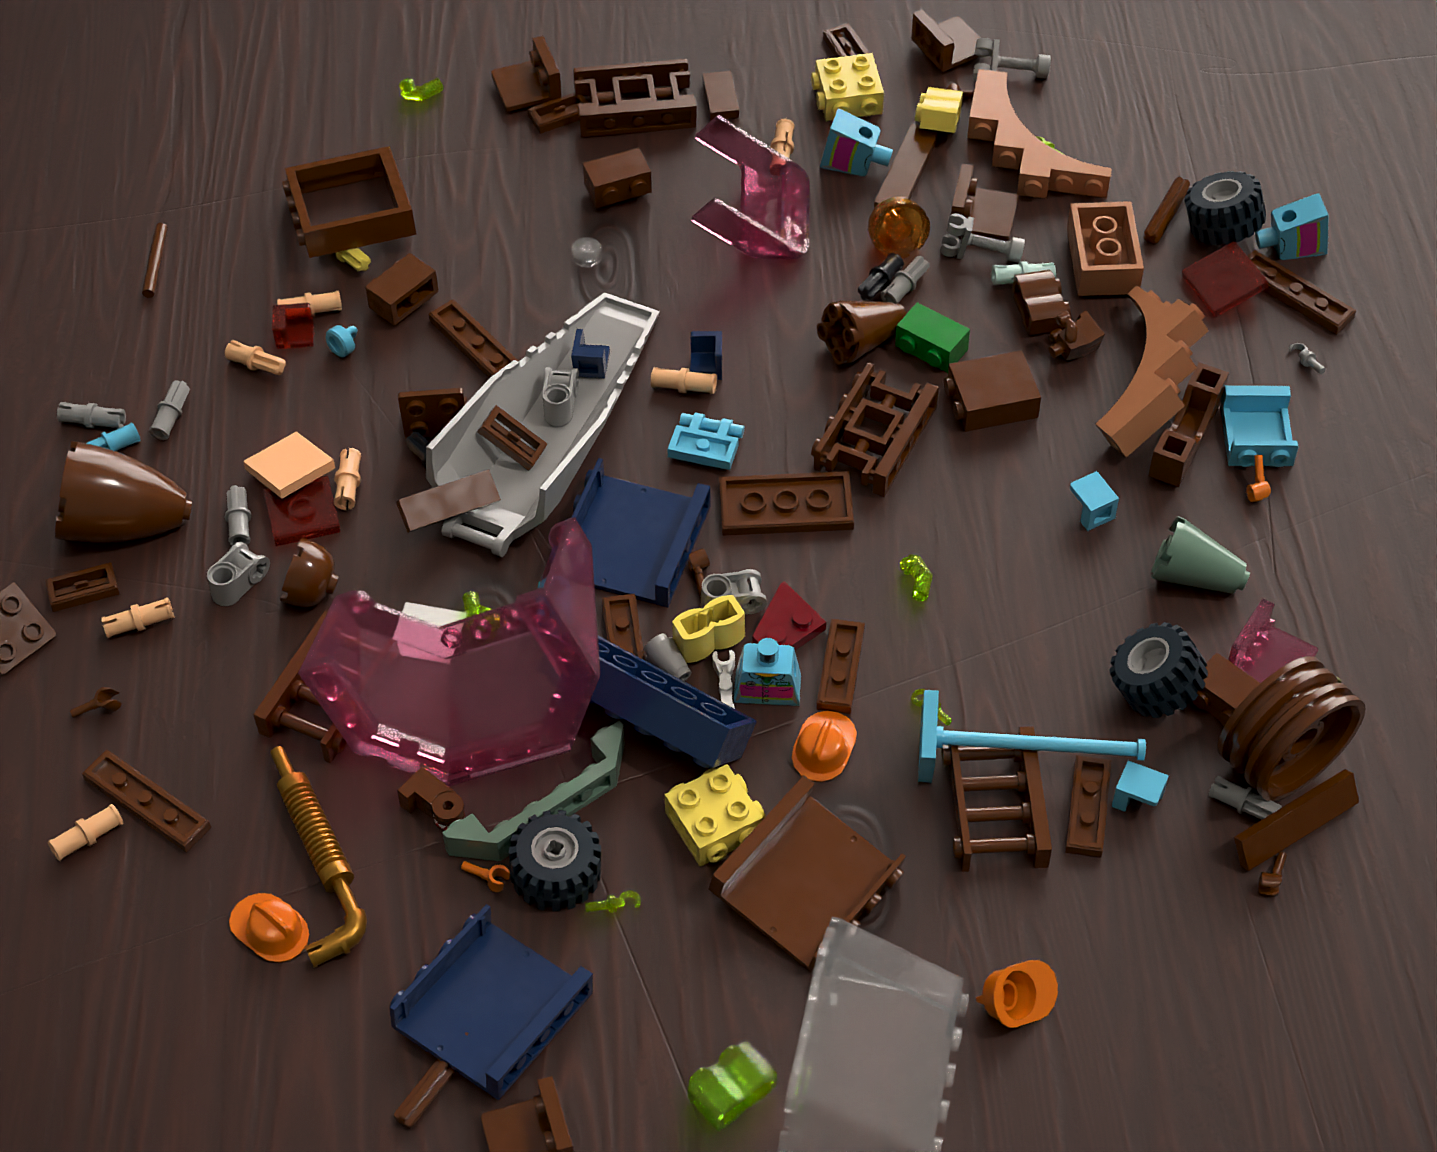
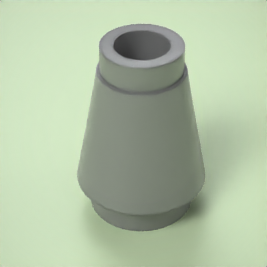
[644,633,692,681]

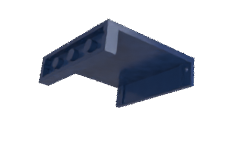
[550,458,711,608]
[390,904,593,1101]

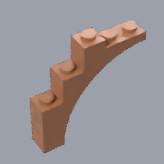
[967,69,1112,199]
[1095,286,1209,457]

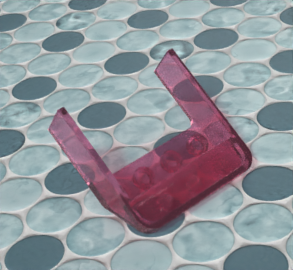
[691,115,810,260]

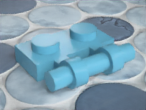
[667,412,745,470]

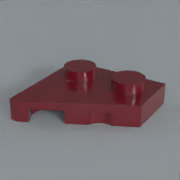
[752,581,826,651]

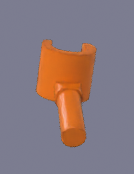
[1246,455,1271,502]
[461,861,510,892]

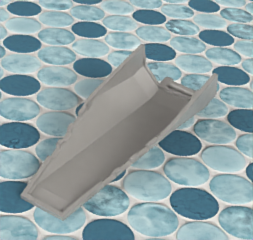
[426,292,659,557]

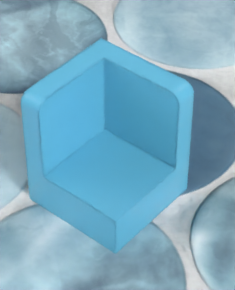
[1070,471,1119,531]
[1112,760,1169,812]

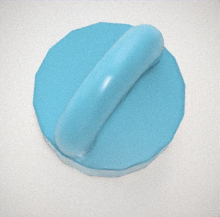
[326,325,358,357]

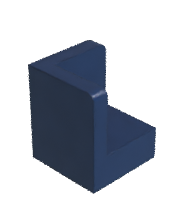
[571,329,610,378]
[690,331,722,380]

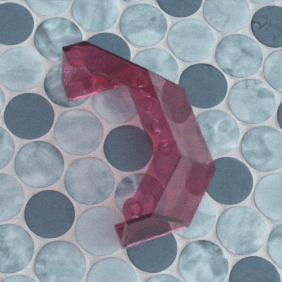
[298,517,600,786]

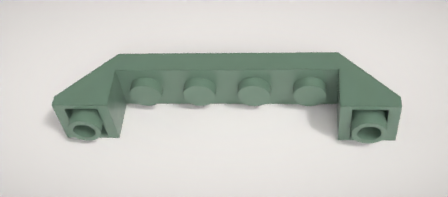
[442,720,625,861]

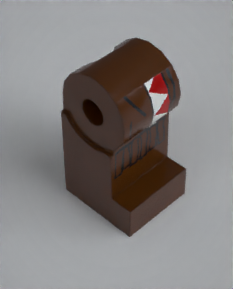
[397,766,466,832]

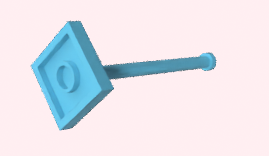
[918,690,1146,783]

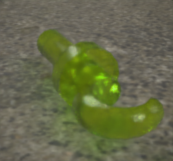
[911,689,952,726]
[585,890,641,913]

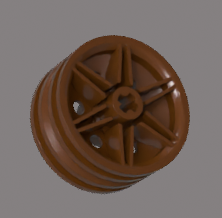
[1217,656,1366,801]

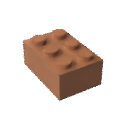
[1067,202,1144,296]

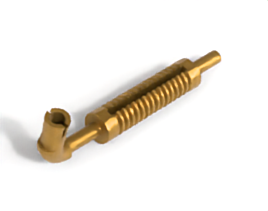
[270,746,367,968]

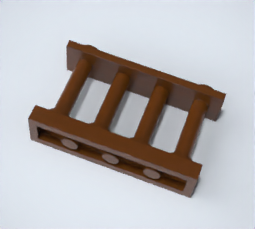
[253,610,401,763]
[941,726,1052,872]

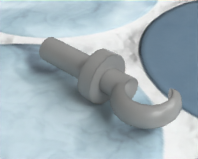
[1289,343,1326,375]

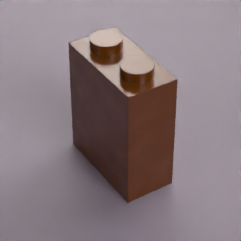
[944,350,1041,432]

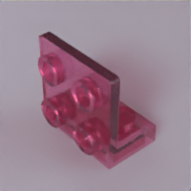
[1228,598,1318,683]

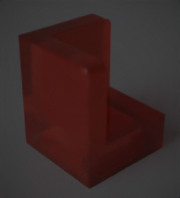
[272,303,314,349]

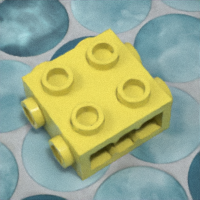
[811,53,884,121]
[664,764,765,867]

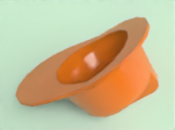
[792,711,857,782]
[229,893,309,963]
[976,960,1058,1028]

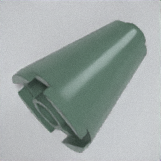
[1151,516,1250,594]

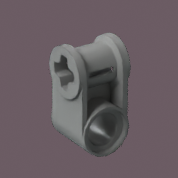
[542,367,579,426]
[207,542,270,606]
[701,569,767,614]

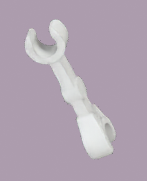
[712,650,735,709]

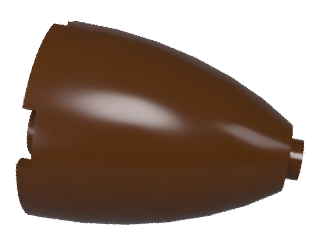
[55,441,192,543]

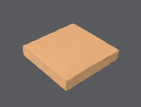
[243,431,335,498]

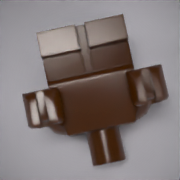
[1048,310,1105,361]

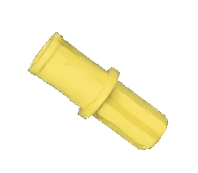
[336,248,371,271]

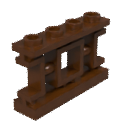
[573,59,697,137]
[811,363,939,497]

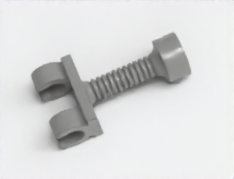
[973,38,1050,81]
[940,214,1025,263]

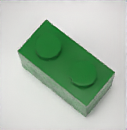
[895,302,970,373]

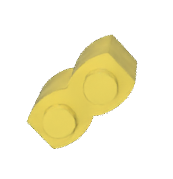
[915,87,963,133]
[672,595,745,663]

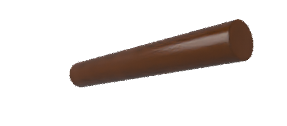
[142,223,168,298]

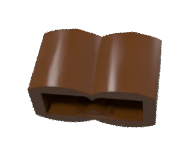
[1012,270,1071,335]

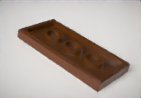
[719,471,854,536]

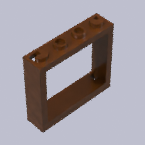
[282,146,417,258]

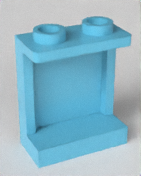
[1220,386,1298,467]

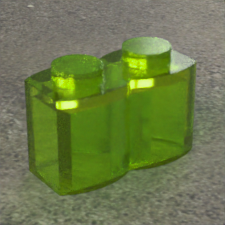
[688,1041,777,1131]

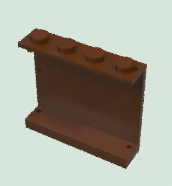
[708,775,906,973]

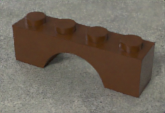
[1148,362,1229,487]

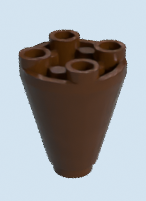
[817,301,906,365]

